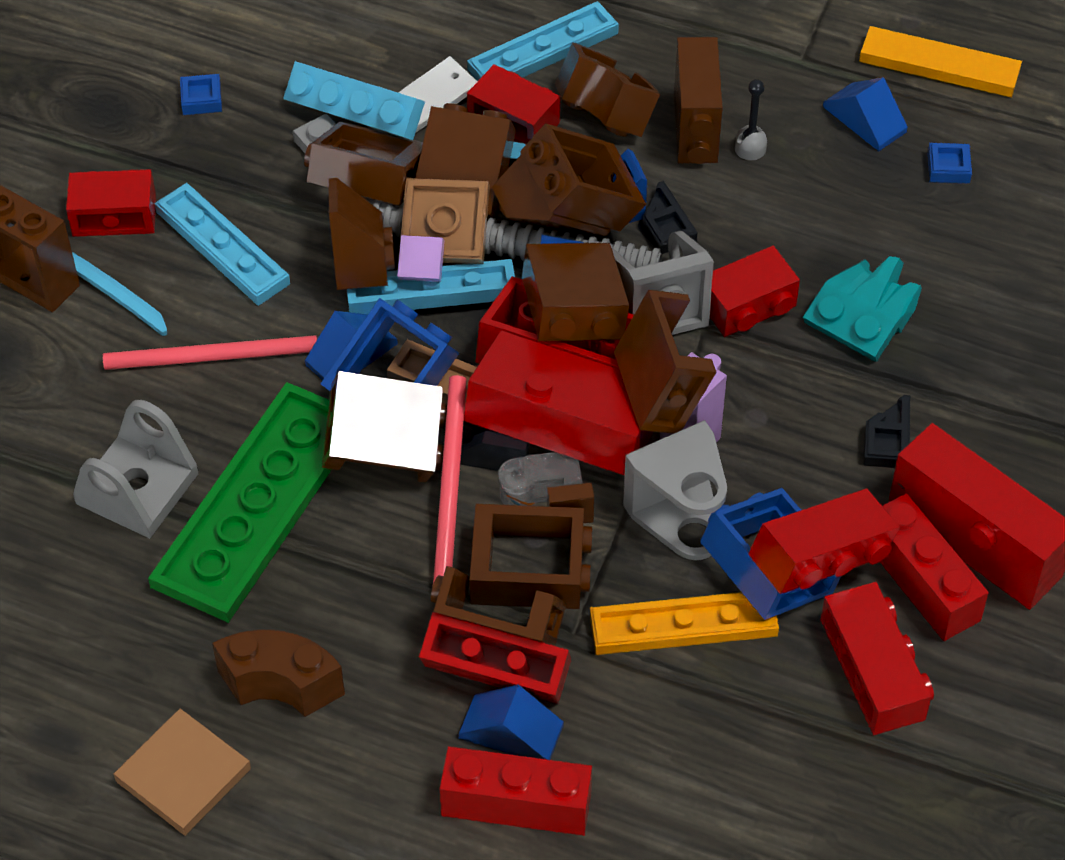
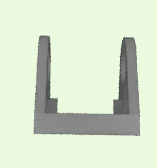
[612,231,714,335]
[73,400,198,539]
[623,420,727,560]

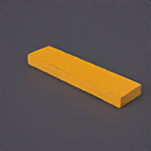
[859,26,1022,97]
[590,592,779,655]

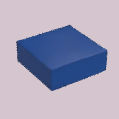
[180,74,222,115]
[928,143,972,183]

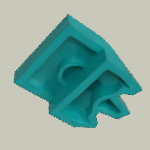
[803,256,922,362]

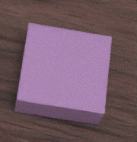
[397,235,445,282]

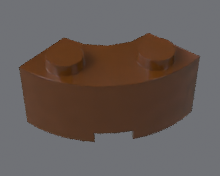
[555,42,660,137]
[212,630,345,717]

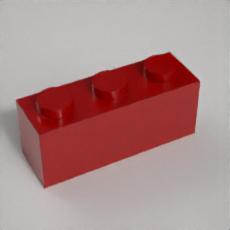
[748,488,900,594]
[880,493,989,641]
[821,582,934,736]
[419,612,571,704]
[440,746,592,836]

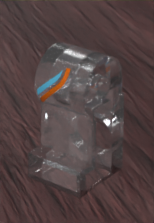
[498,452,583,506]

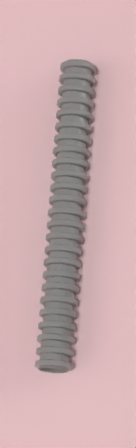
[363,197,662,268]

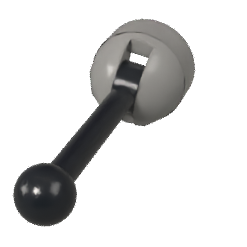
[734,79,767,160]

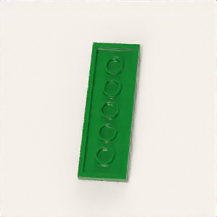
[148,382,332,623]

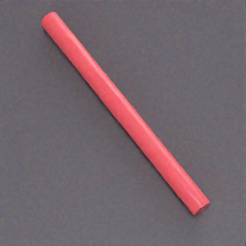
[103,335,317,370]
[433,375,467,584]

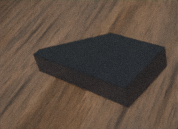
[642,181,698,254]
[864,395,911,468]
[460,430,529,476]

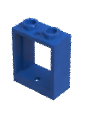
[320,298,459,391]
[700,488,841,620]

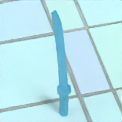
[72,252,167,336]

